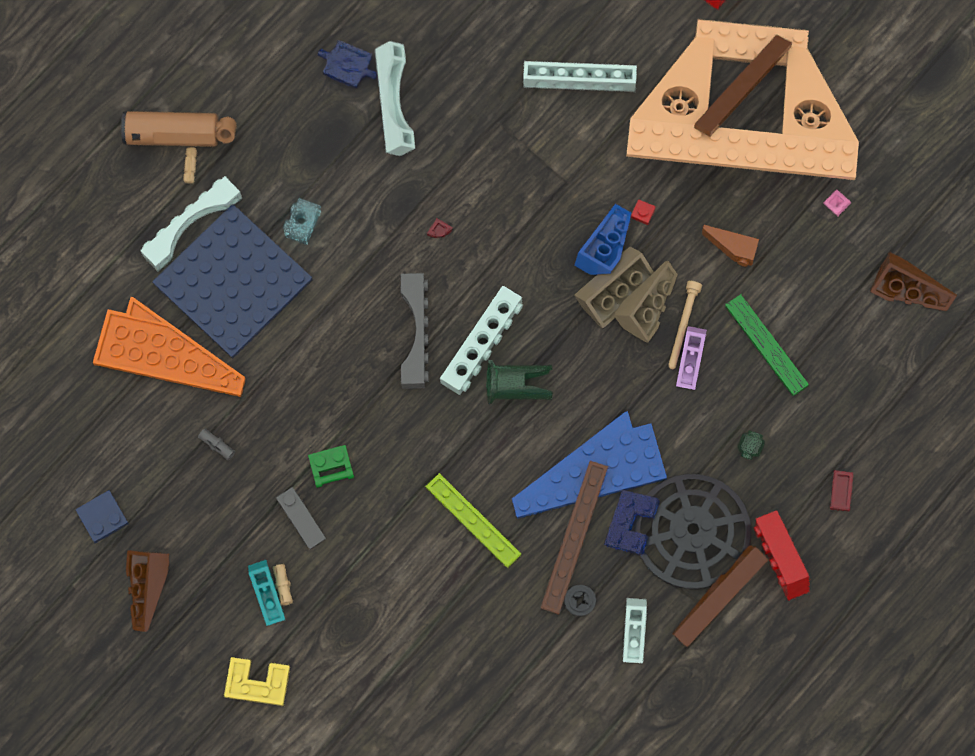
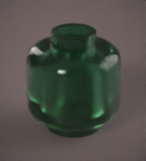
[737,430,765,460]

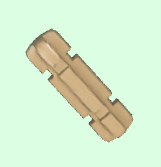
[183,147,197,184]

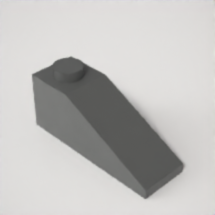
[276,487,326,550]

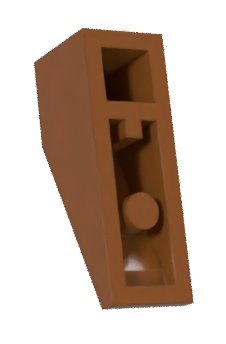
[702,225,759,266]

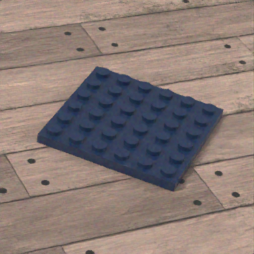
[152,204,313,359]

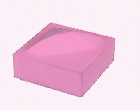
[824,189,851,216]

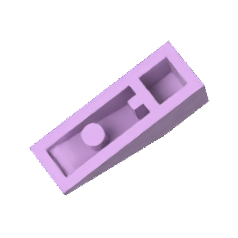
[676,326,707,390]

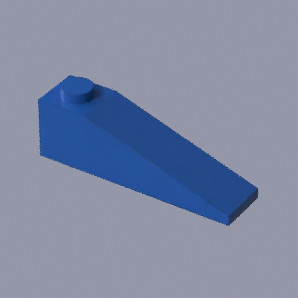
[574,204,631,275]

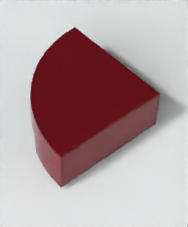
[427,218,453,238]

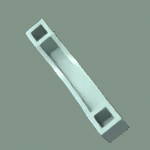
[375,41,415,156]
[140,177,242,272]

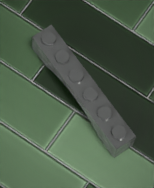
[401,273,429,389]

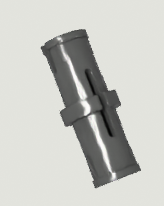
[198,428,236,461]

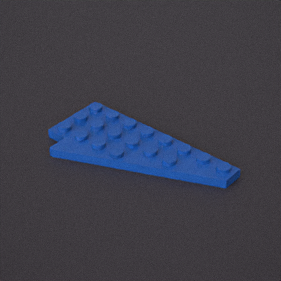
[512,411,667,519]

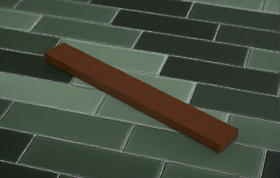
[694,34,792,136]
[541,460,608,615]

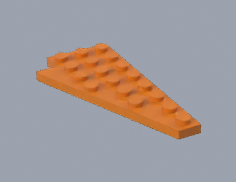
[93,297,246,397]

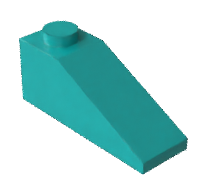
[248,560,285,626]

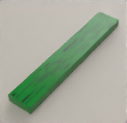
[725,294,809,396]

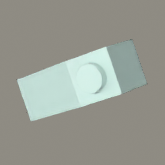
[623,598,647,663]

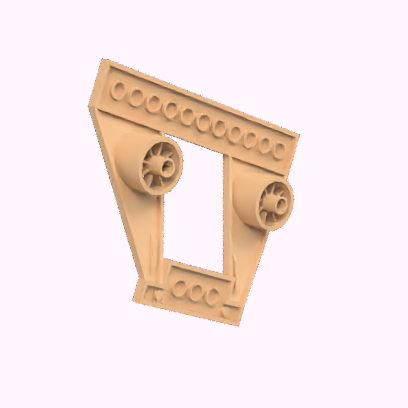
[626,20,859,180]

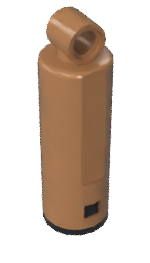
[121,111,237,147]

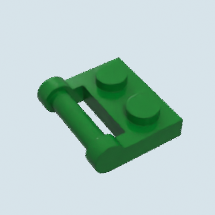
[308,445,354,488]

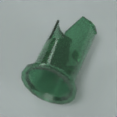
[486,360,553,404]

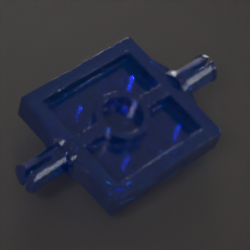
[318,41,378,89]

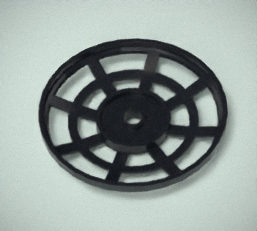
[634,474,751,589]

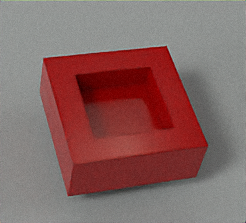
[631,199,656,225]

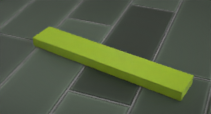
[426,473,521,569]

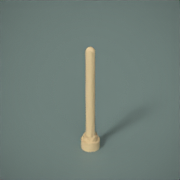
[668,281,702,369]

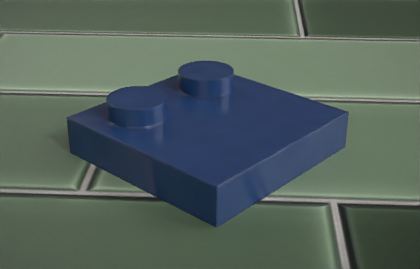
[75,490,129,543]

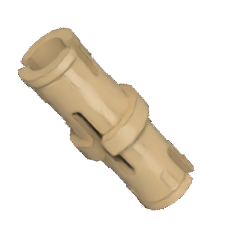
[273,564,293,606]

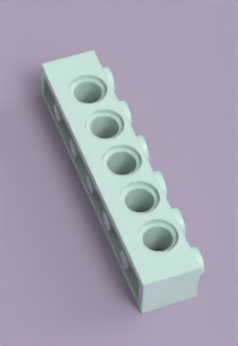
[524,61,637,92]
[440,286,523,395]

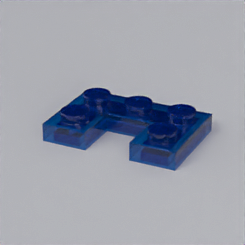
[604,490,660,555]

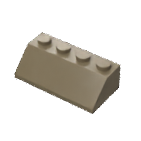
[574,247,654,328]

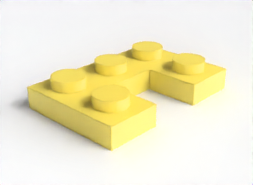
[224,657,290,706]

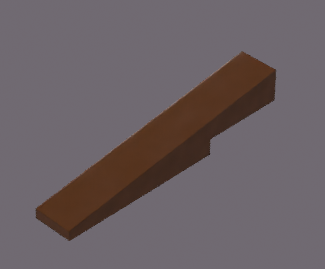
[672,545,769,647]

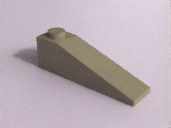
[614,261,678,342]

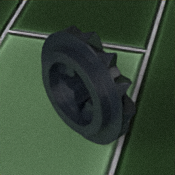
[565,585,596,617]

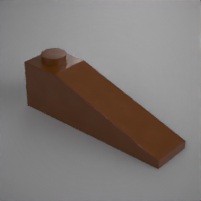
[870,252,957,311]
[126,550,169,632]

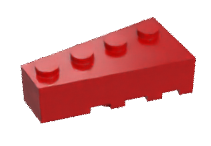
[754,511,809,600]

